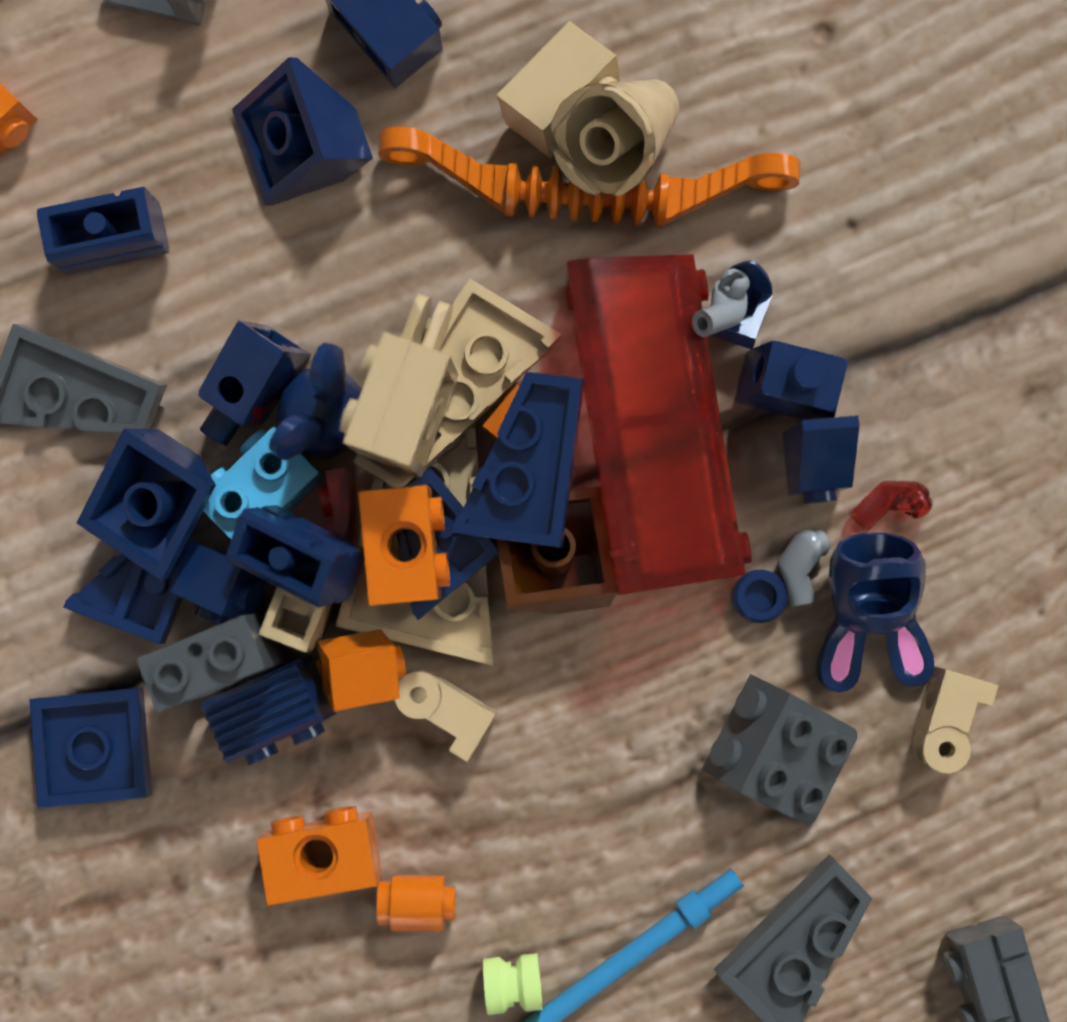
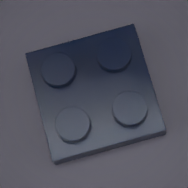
[29,687,152,808]

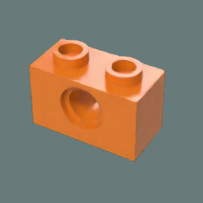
[358,485,450,606]
[256,806,383,906]

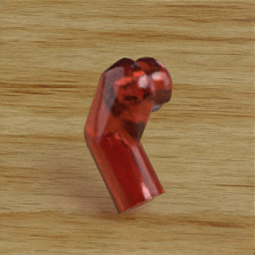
[849,481,933,531]

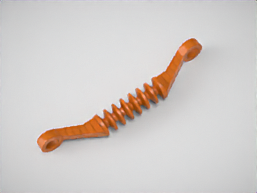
[378,126,800,228]

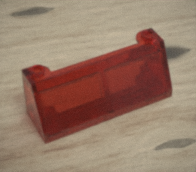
[564,254,752,595]

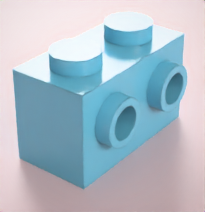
[203,426,326,539]

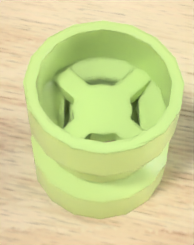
[483,953,543,1015]

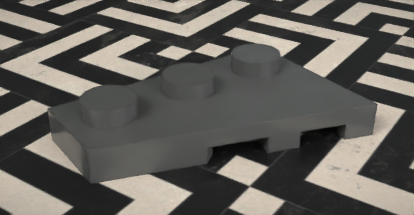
[0,324,167,433]
[714,854,872,1022]

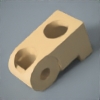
[258,587,333,653]
[912,666,999,774]
[395,670,498,762]

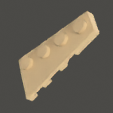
[353,278,562,488]

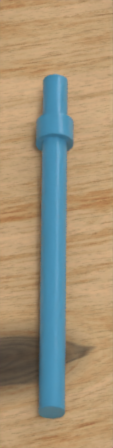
[523,868,744,1022]

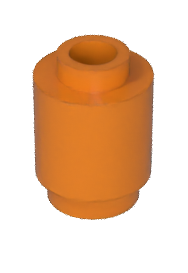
[377,875,456,932]

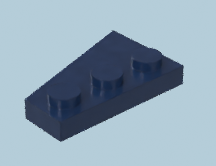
[450,372,585,547]

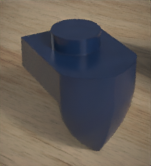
[710,260,773,350]

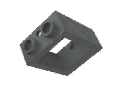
[136,613,289,713]

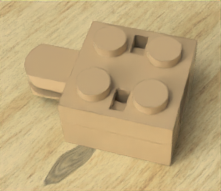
[340,294,459,478]

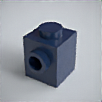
[170,542,267,624]

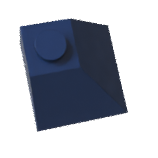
[232,57,373,206]
[76,429,216,581]

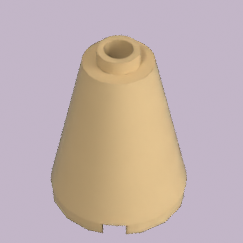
[551,79,679,196]

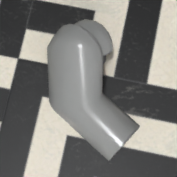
[692,268,750,337]
[778,529,830,607]

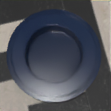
[731,570,787,623]

